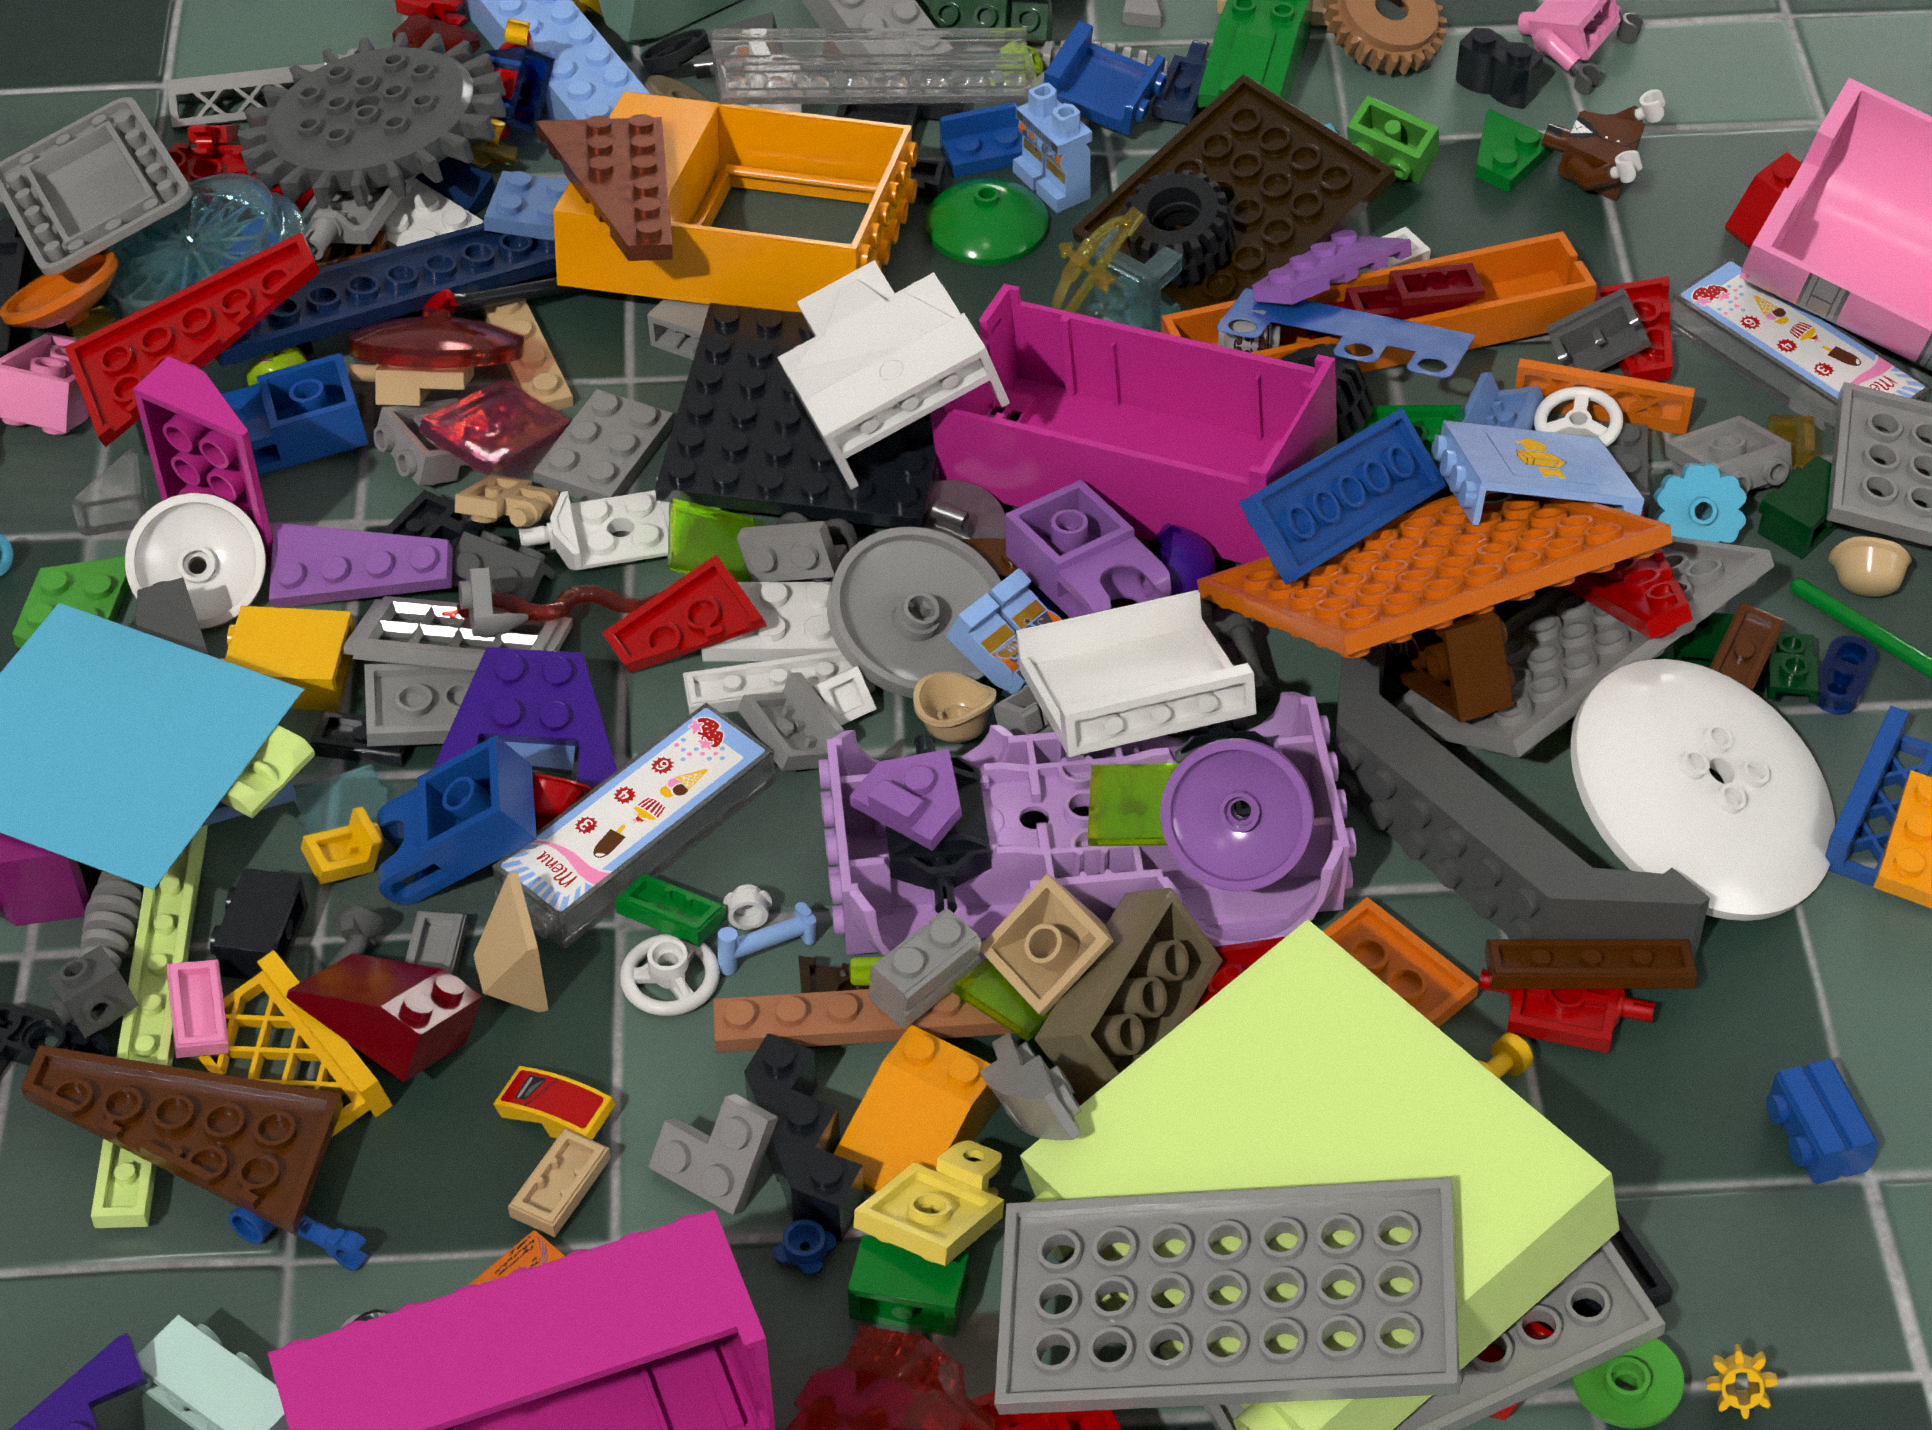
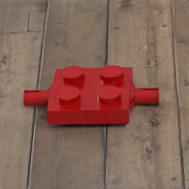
[1478,968,1655,1054]

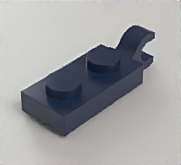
[1152,40,1209,124]

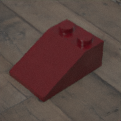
[286,953,483,1082]

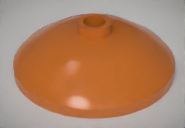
[0,250,119,329]

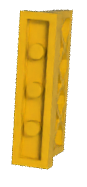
[196,950,393,1137]

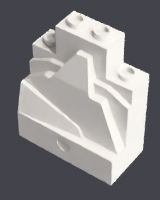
[777,260,1010,490]

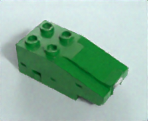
[1198,0,1313,108]

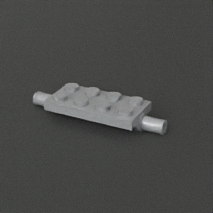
[291,175,417,260]

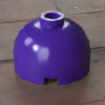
[1154,523,1220,596]

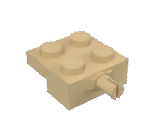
[349,349,474,406]

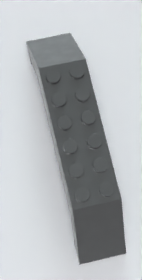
[1333,643,1710,961]

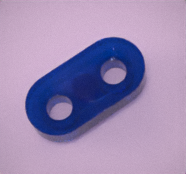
[1815,635,1876,714]

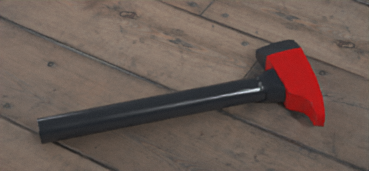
[419,277,583,324]

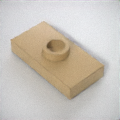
[508,1128,611,1237]

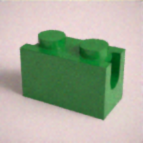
[847,1235,969,1338]

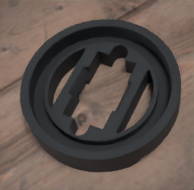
[640,29,711,74]

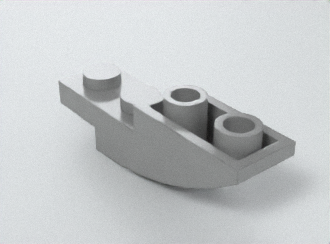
[980,1032,1082,1140]

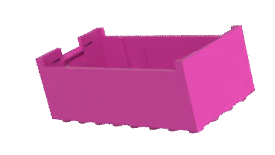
[930,284,1337,564]
[268,1209,776,1430]

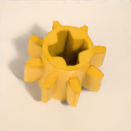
[1705,1344,1778,1419]

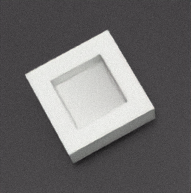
[812,666,877,725]

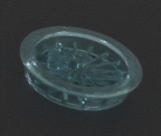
[107,173,304,323]

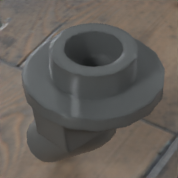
[328,906,384,966]

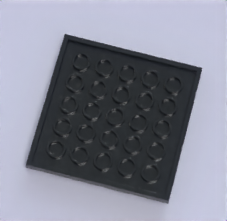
[655,303,937,528]

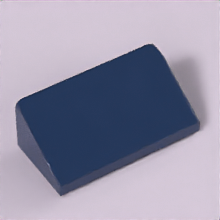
[415,157,495,214]

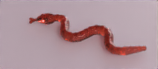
[442,585,660,622]

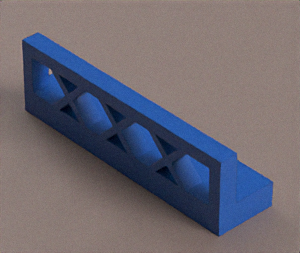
[1825,706,1932,887]

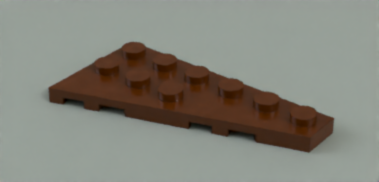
[21,1045,343,1235]

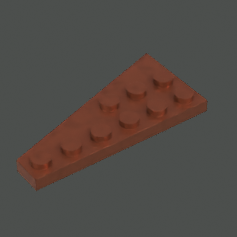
[536,114,673,261]

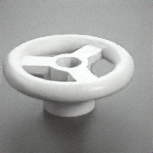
[1534,386,1623,447]
[620,934,720,1016]

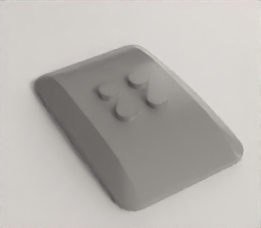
[0,97,193,275]

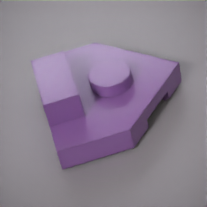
[849,749,962,851]

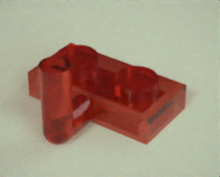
[392,12,480,53]

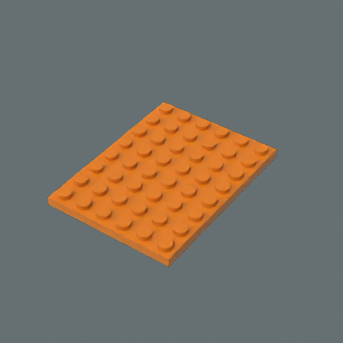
[1197,490,1672,658]

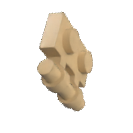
[455,475,560,527]

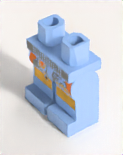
[1013,83,1092,213]
[946,568,1062,698]

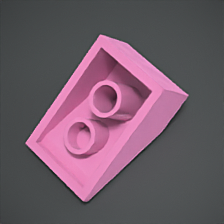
[0,332,89,435]

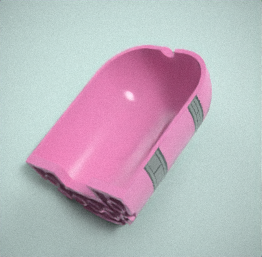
[1740,78,1932,371]

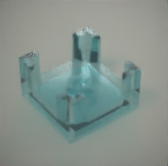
[1082,220,1182,332]

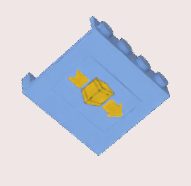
[1431,420,1644,525]

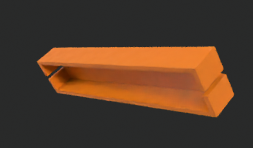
[1161,231,1597,373]

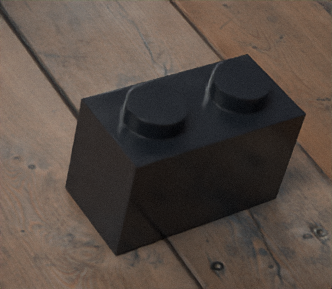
[210,868,309,980]

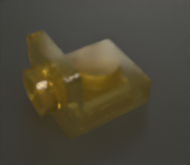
[1766,414,1815,471]

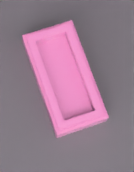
[167,959,228,1058]

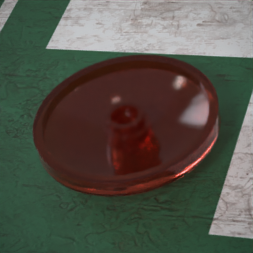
[349,308,525,368]

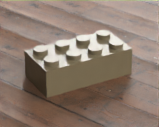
[1034,888,1223,1102]

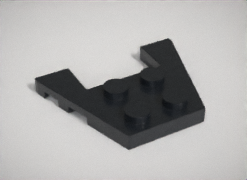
[836,86,966,198]

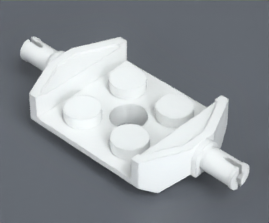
[519,477,720,570]

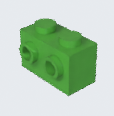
[1347,95,1439,184]

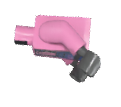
[1518,0,1643,95]

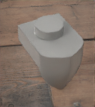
[459,567,528,637]

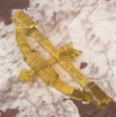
[1051,206,1146,313]

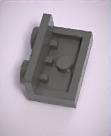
[452,531,556,610]

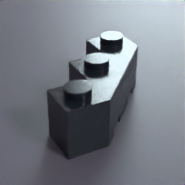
[744,1033,865,1242]

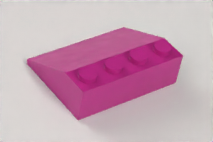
[133,356,273,567]

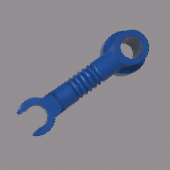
[228,1206,369,1271]

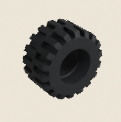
[1122,170,1235,285]
[1281,344,1374,444]

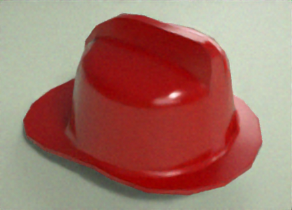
[532,773,596,830]

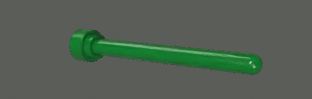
[1790,578,1932,680]

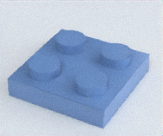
[484,171,570,241]

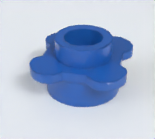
[773,1219,837,1276]

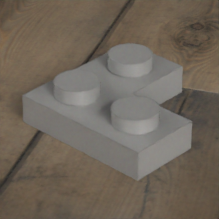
[648,1094,778,1215]

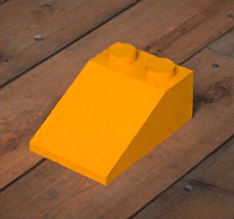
[834,1024,1000,1194]

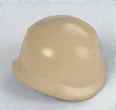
[1828,536,1912,597]
[913,671,996,743]

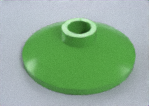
[1572,1338,1685,1429]

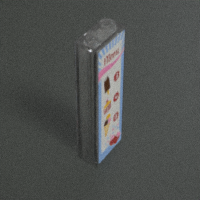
[1669,257,1932,438]
[492,703,776,949]

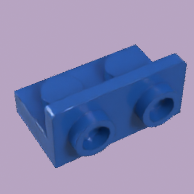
[939,102,1023,178]

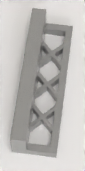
[166,63,325,130]

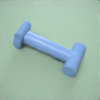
[718,902,816,976]

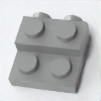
[374,398,501,486]
[1665,415,1792,494]

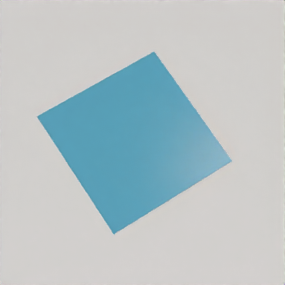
[0,603,304,890]

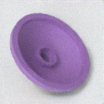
[1160,738,1314,891]

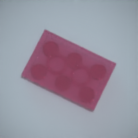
[418,379,571,476]

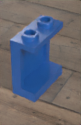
[1043,20,1168,136]

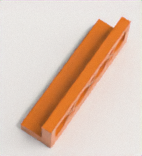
[1514,358,1695,435]

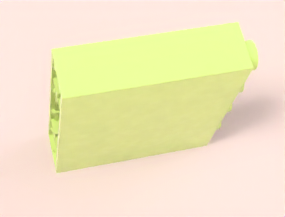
[1020,919,1619,1430]

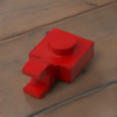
[395,0,468,29]
[187,124,240,156]

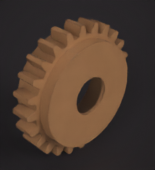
[1323,0,1447,74]

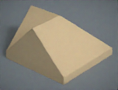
[473,872,548,1013]
[980,874,1113,1016]

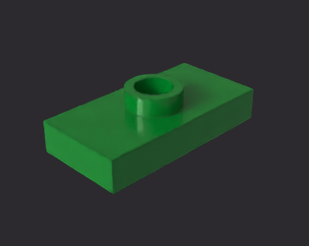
[615,873,726,946]

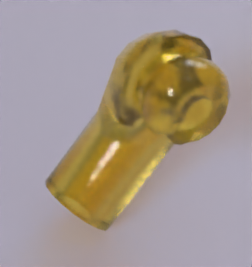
[470,140,518,169]

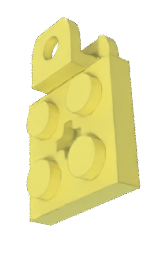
[853,1140,1004,1266]

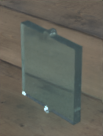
[294,764,389,834]

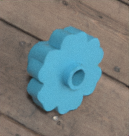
[1653,462,1747,543]

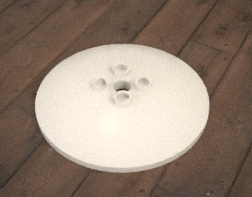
[1571,659,1835,921]

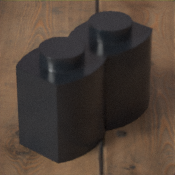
[1456,28,1543,109]

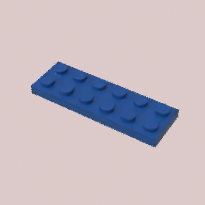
[1239,408,1447,585]

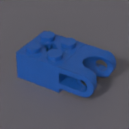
[221,353,369,475]
[377,735,537,905]

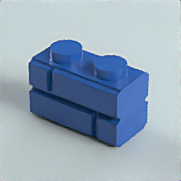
[1766,1058,1879,1185]

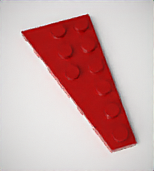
[1562,510,1693,639]

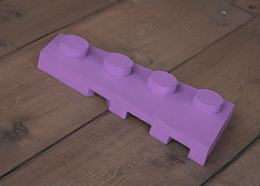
[1252,230,1412,305]
[269,522,453,608]

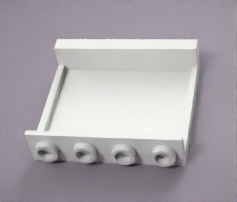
[1016,590,1256,757]

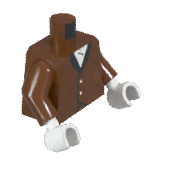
[1541,89,1665,201]

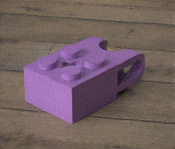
[1005,479,1171,618]

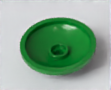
[925,178,1049,266]

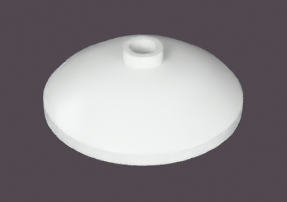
[125,493,266,630]

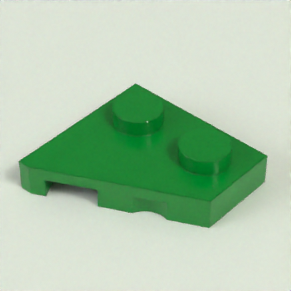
[1475,109,1554,193]

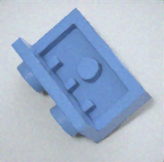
[1462,372,1544,430]

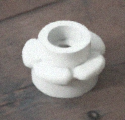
[723,884,772,930]

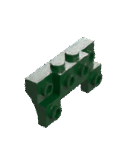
[915,0,1053,46]
[1653,612,1818,703]

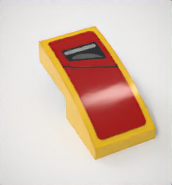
[493,1066,616,1140]

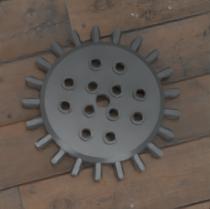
[238,32,506,209]

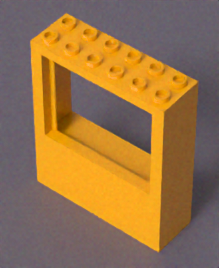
[553,91,918,313]

